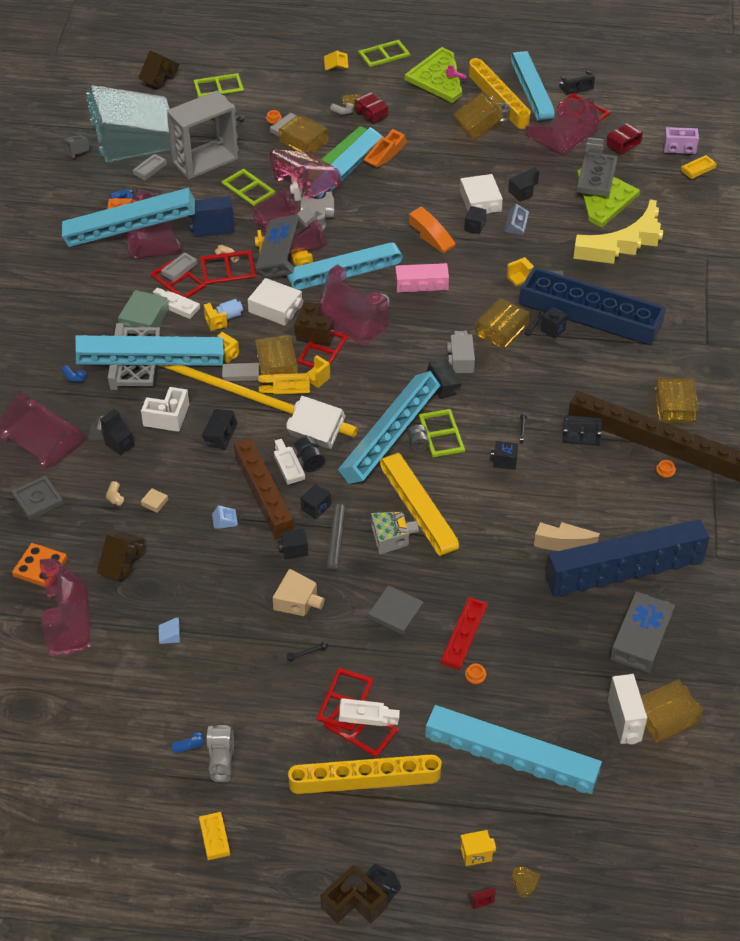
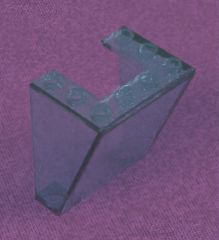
[86,85,171,162]

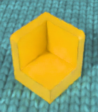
[324,51,348,71]
[507,257,534,287]
[307,355,330,388]

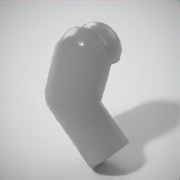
[330,103,354,115]

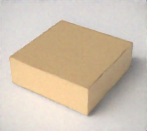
[141,488,168,513]

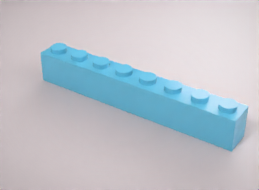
[62,188,195,247]
[76,335,224,366]
[338,371,440,484]
[425,705,602,794]

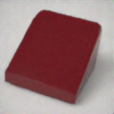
[467,887,496,909]

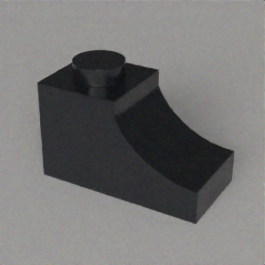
[508,167,539,202]
[100,409,134,456]

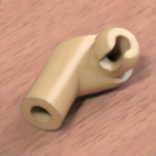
[215,245,239,263]
[106,481,124,506]

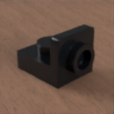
[365,863,401,904]

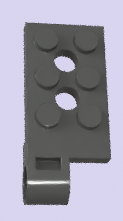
[577,137,618,197]

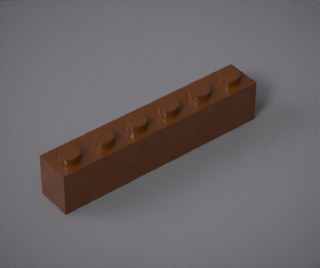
[234,438,293,540]

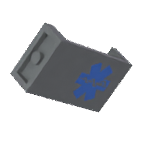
[255,214,306,279]
[610,592,675,673]

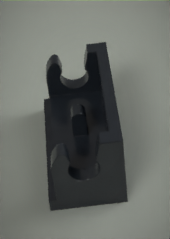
[559,71,595,95]
[426,359,462,399]
[202,409,238,450]
[562,415,602,446]

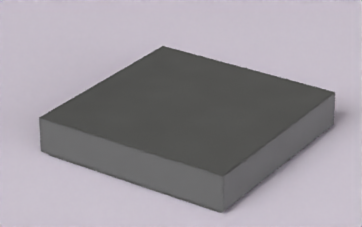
[11,475,64,521]
[368,585,424,635]

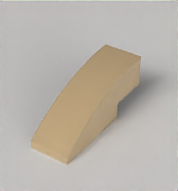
[534,522,600,551]

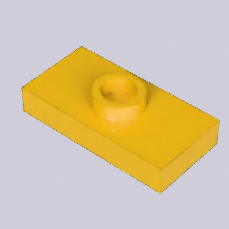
[681,155,717,179]
[199,812,230,860]

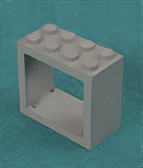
[167,90,239,180]

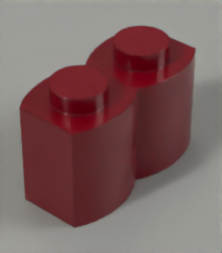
[354,92,388,123]
[606,124,643,154]

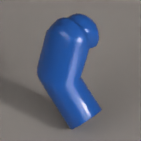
[109,189,134,199]
[61,366,86,382]
[172,732,204,753]

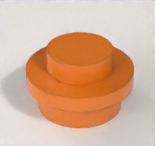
[266,110,282,125]
[656,460,676,478]
[465,664,486,684]

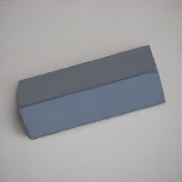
[504,204,529,235]

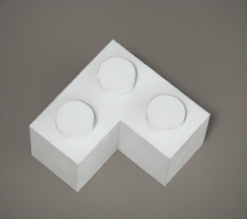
[141,387,189,432]

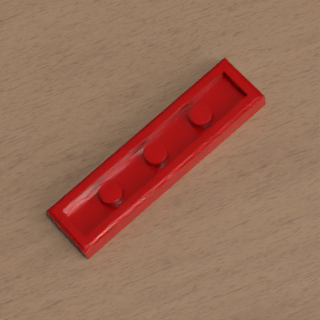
[441,597,488,670]

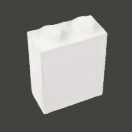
[460,174,503,214]
[248,278,303,325]
[287,396,346,449]
[608,674,647,744]

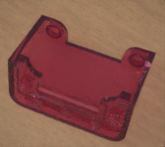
[525,99,600,154]
[269,149,341,199]
[252,188,326,253]
[128,189,180,258]
[318,264,388,345]
[0,391,86,468]
[40,558,91,656]

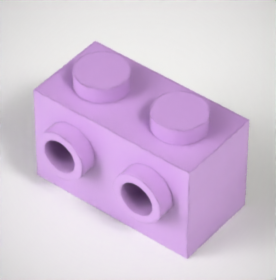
[663,127,699,154]

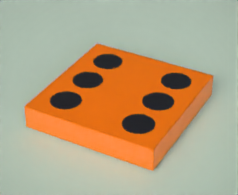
[12,543,68,588]

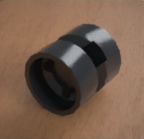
[293,436,325,472]

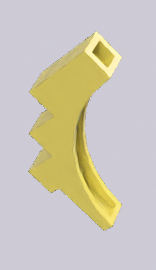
[573,200,663,264]

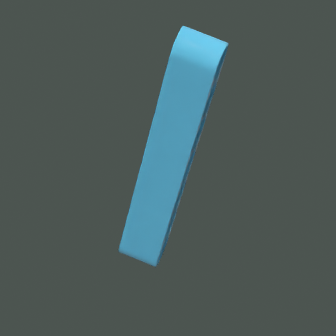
[511,51,554,121]
[308,127,383,199]
[286,243,403,290]

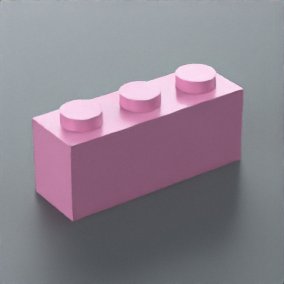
[395,263,449,292]

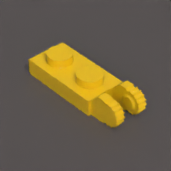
[258,373,310,394]

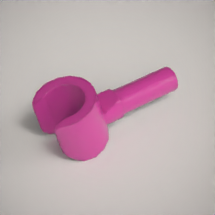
[446,65,467,80]

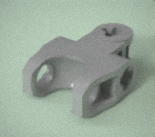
[301,192,334,233]
[207,725,234,782]

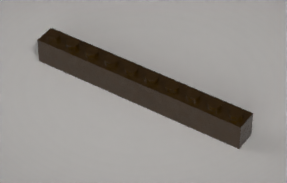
[568,390,740,482]

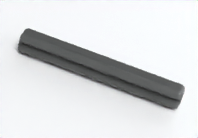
[327,504,345,569]

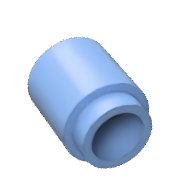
[216,299,243,320]

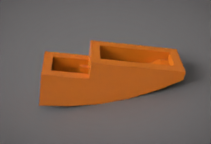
[363,129,407,168]
[409,207,455,254]

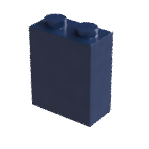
[189,196,234,238]

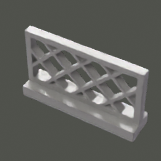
[108,323,160,390]

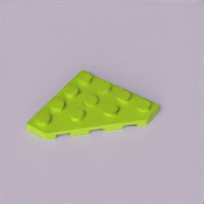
[404,47,462,103]
[577,168,640,228]

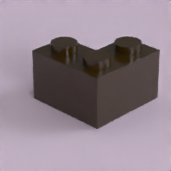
[138,50,180,89]
[294,302,335,345]
[97,532,145,580]
[320,865,388,924]

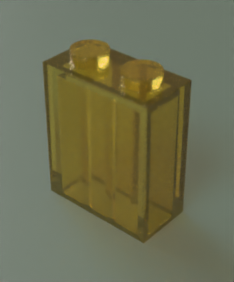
[453,91,504,140]
[279,114,329,156]
[475,298,529,349]
[255,335,298,383]
[655,378,699,423]
[641,679,703,744]

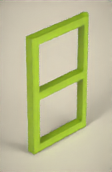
[358,40,410,67]
[194,73,244,98]
[221,169,276,206]
[419,409,465,457]

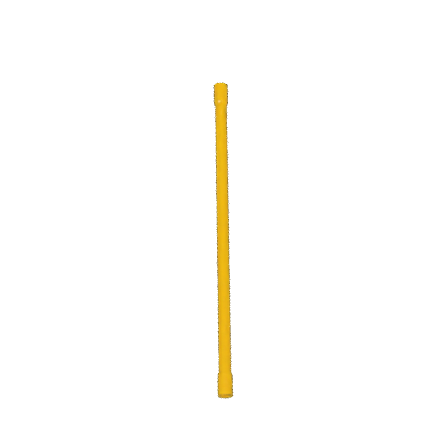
[158,365,358,438]

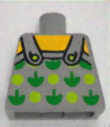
[371,512,419,554]

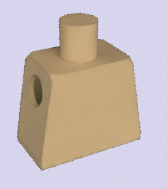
[273,569,325,616]

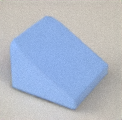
[212,505,238,529]
[159,618,180,644]

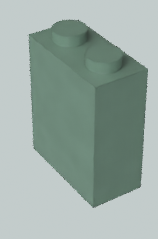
[118,290,169,336]

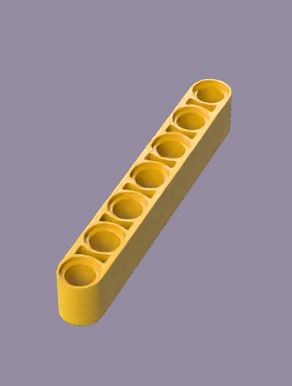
[469,58,530,129]
[380,453,459,556]
[288,755,441,794]

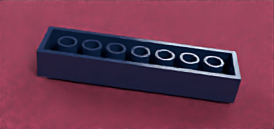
[519,267,666,345]
[545,519,710,597]

